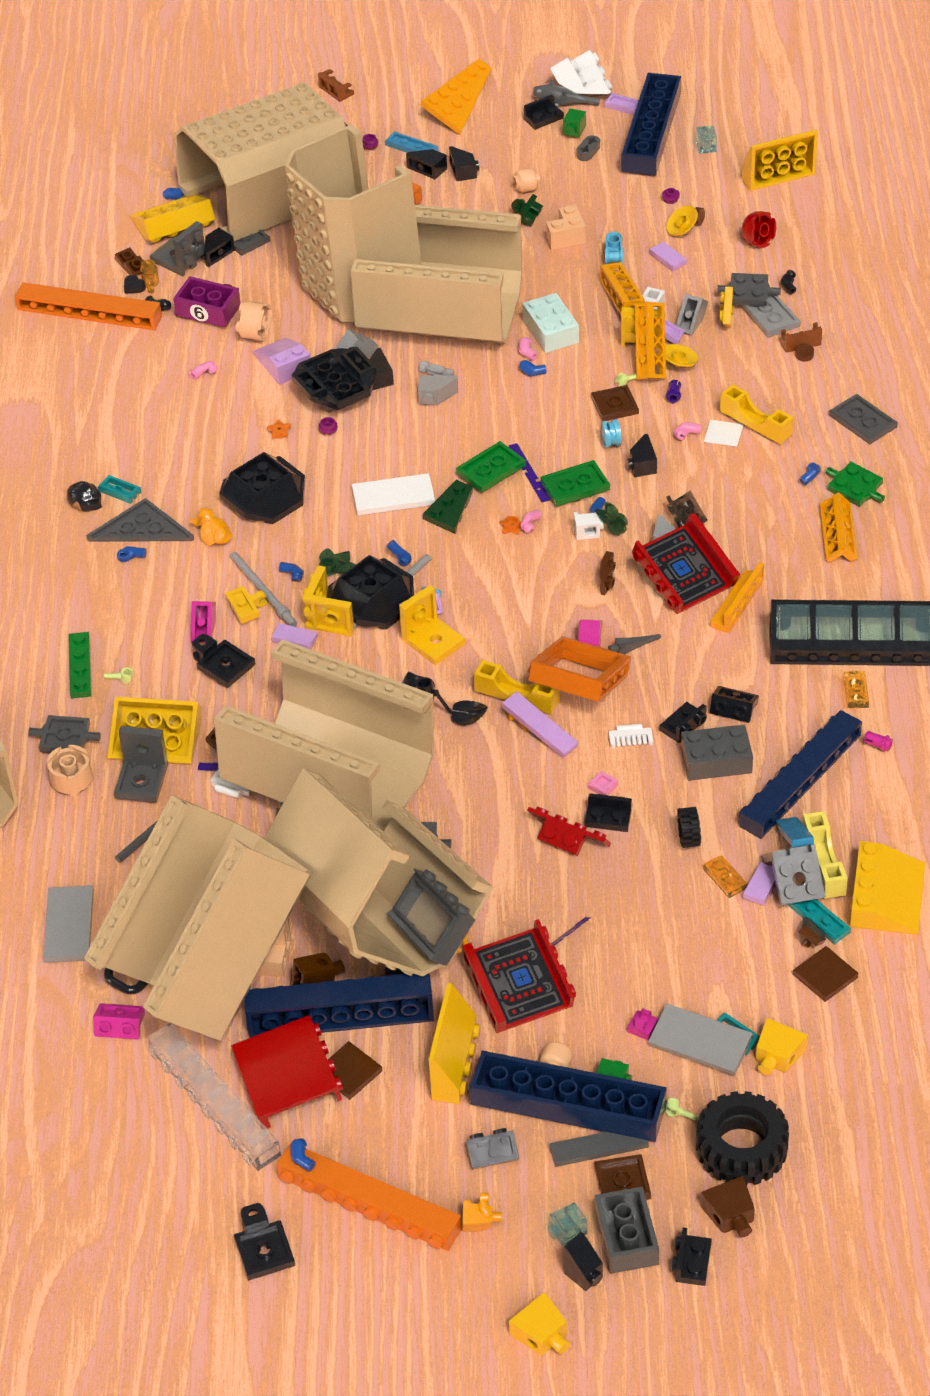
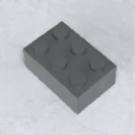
[681,724,753,781]
[595,1186,659,1274]

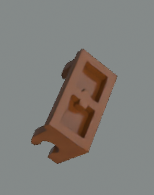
[318,69,354,102]
[780,322,822,353]

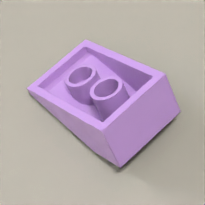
[253,338,311,385]

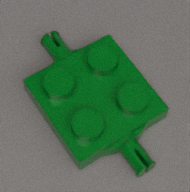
[826,461,885,507]

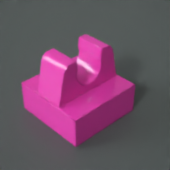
[627,1008,658,1041]

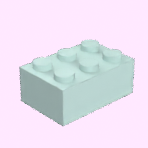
[522,293,579,353]

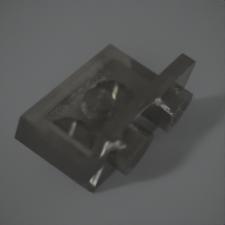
[666,490,708,527]

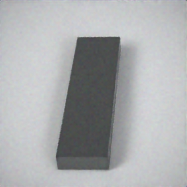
[550,1132,649,1167]

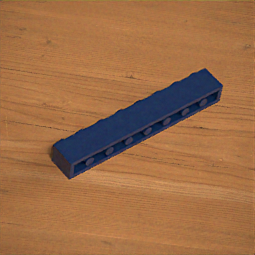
[739,710,862,839]

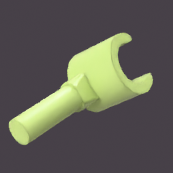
[615,373,636,386]
[104,667,133,684]
[666,1098,698,1121]

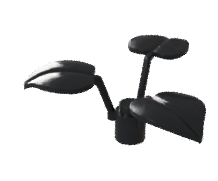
[403,671,488,725]

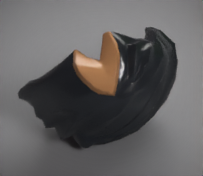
[67,481,102,512]

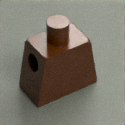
[291,952,345,985]
[700,1176,755,1237]

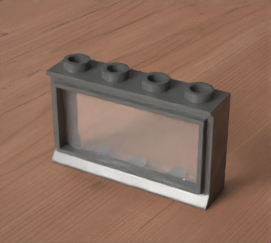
[387,869,475,966]

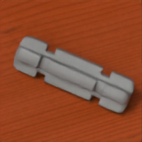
[419,361,454,376]

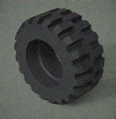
[696,1091,789,1185]

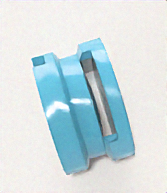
[601,419,622,448]

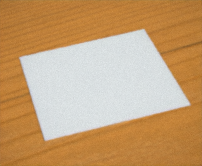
[704,419,744,447]

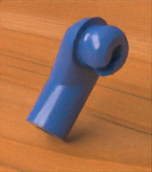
[163,188,184,200]
[519,360,547,376]
[799,462,821,486]
[589,497,606,519]
[386,540,412,566]
[117,546,147,562]
[279,562,304,581]
[290,1138,316,1172]

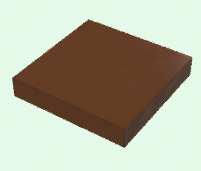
[591,385,639,421]
[793,946,859,1002]
[329,1041,383,1100]
[594,1154,651,1200]

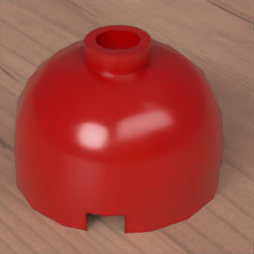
[741,211,777,248]

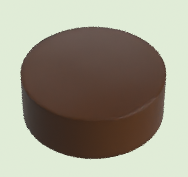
[694,207,705,226]
[795,344,814,361]

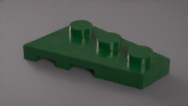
[423,479,473,534]

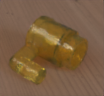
[140,260,160,294]

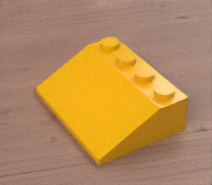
[742,129,818,191]
[129,194,215,242]
[107,696,202,765]
[850,841,925,935]
[429,983,481,1104]

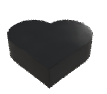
[124,275,146,294]

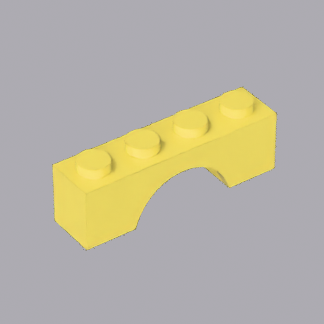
[802,811,848,899]

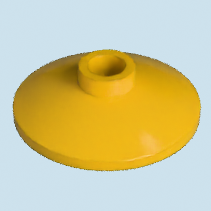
[666,205,698,236]
[665,344,698,367]

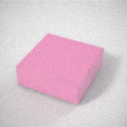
[588,771,618,795]

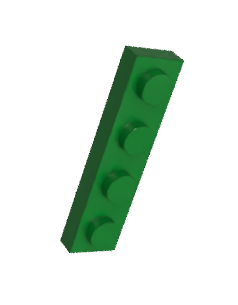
[69,632,92,699]

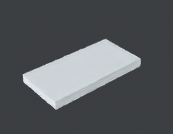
[352,473,435,515]

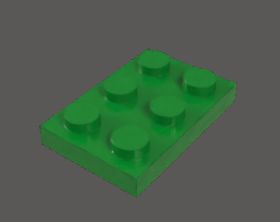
[456,441,526,493]
[540,460,610,507]

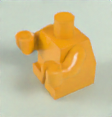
[462,1193,502,1232]

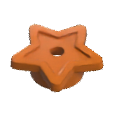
[267,420,292,439]
[499,516,521,535]

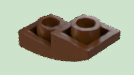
[115,247,149,276]
[600,551,616,596]

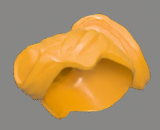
[189,507,232,546]

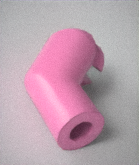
[519,337,537,361]
[189,361,218,380]
[674,422,701,440]
[520,510,542,534]

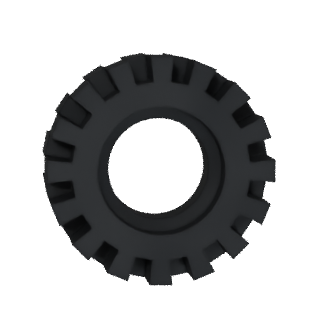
[677,807,701,848]

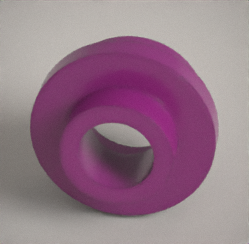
[362,134,379,149]
[662,188,680,204]
[319,417,338,435]

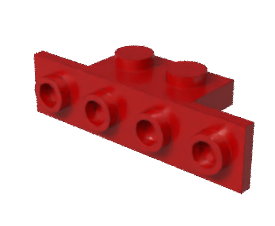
[527,806,611,856]

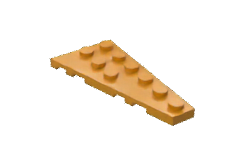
[420,59,492,135]

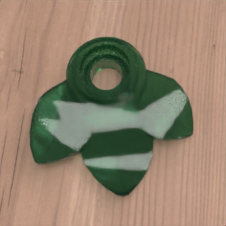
[595,502,628,536]
[319,548,356,576]

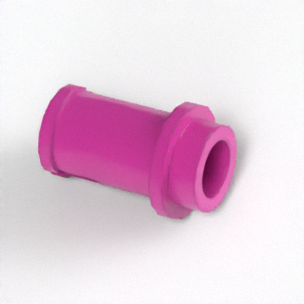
[864,730,893,752]

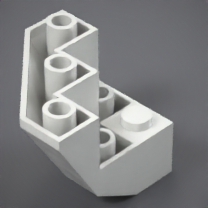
[550,50,613,95]

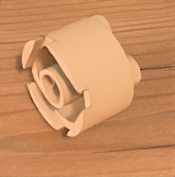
[236,301,272,341]
[47,745,93,796]

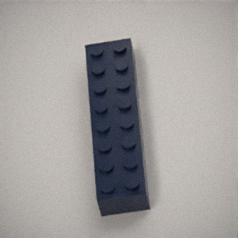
[622,72,681,175]
[245,973,434,1038]
[470,1050,667,1142]

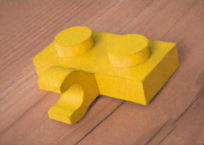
[719,287,734,327]
[225,586,267,624]

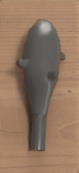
[533,80,600,107]

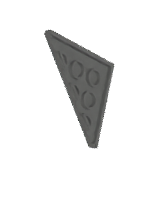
[86,498,194,542]

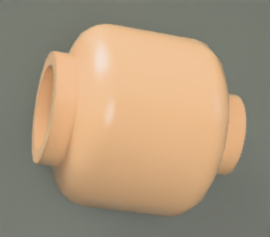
[513,168,540,193]
[539,1042,573,1068]

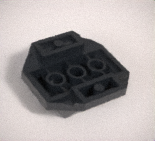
[292,346,377,413]
[219,452,305,524]
[328,555,414,629]

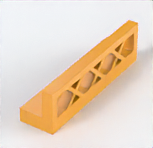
[599,262,645,315]
[635,302,666,380]
[820,492,858,563]
[710,562,765,633]

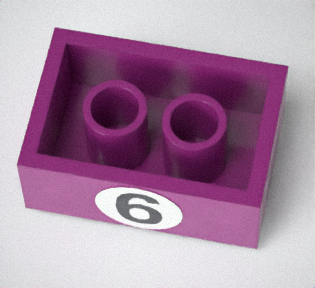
[173,276,241,327]

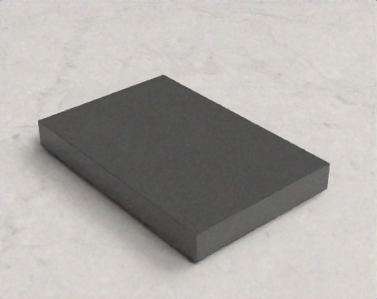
[829,394,898,445]

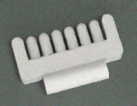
[609,723,653,749]
[211,769,252,799]

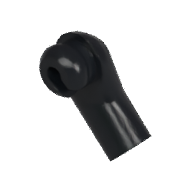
[781,270,797,294]
[145,296,171,312]

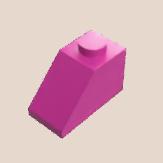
[191,601,216,643]
[579,619,602,646]

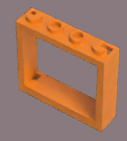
[527,636,631,702]

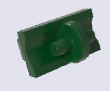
[511,194,543,227]

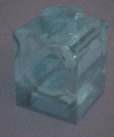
[696,126,717,154]
[548,1202,587,1246]

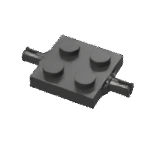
[717,273,781,306]
[28,715,101,753]

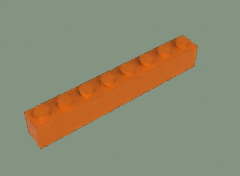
[15,282,162,331]
[277,1142,462,1251]

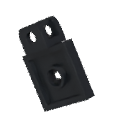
[192,634,256,688]
[234,1203,295,1281]

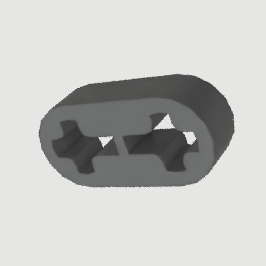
[577,135,600,161]

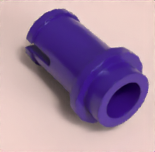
[666,380,681,403]

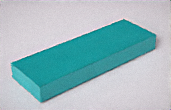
[787,899,851,945]

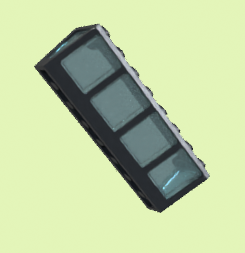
[769,599,930,666]

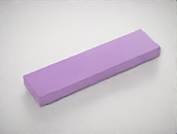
[502,691,579,758]

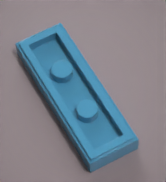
[385,131,439,153]
[776,817,814,848]

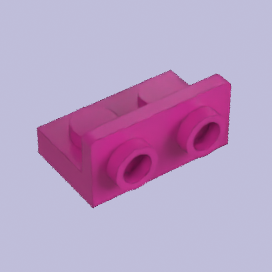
[93,1003,145,1039]

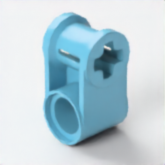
[605,232,623,264]

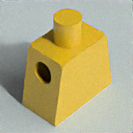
[756,1018,808,1075]
[509,1292,570,1355]

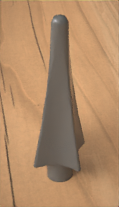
[608,634,661,655]

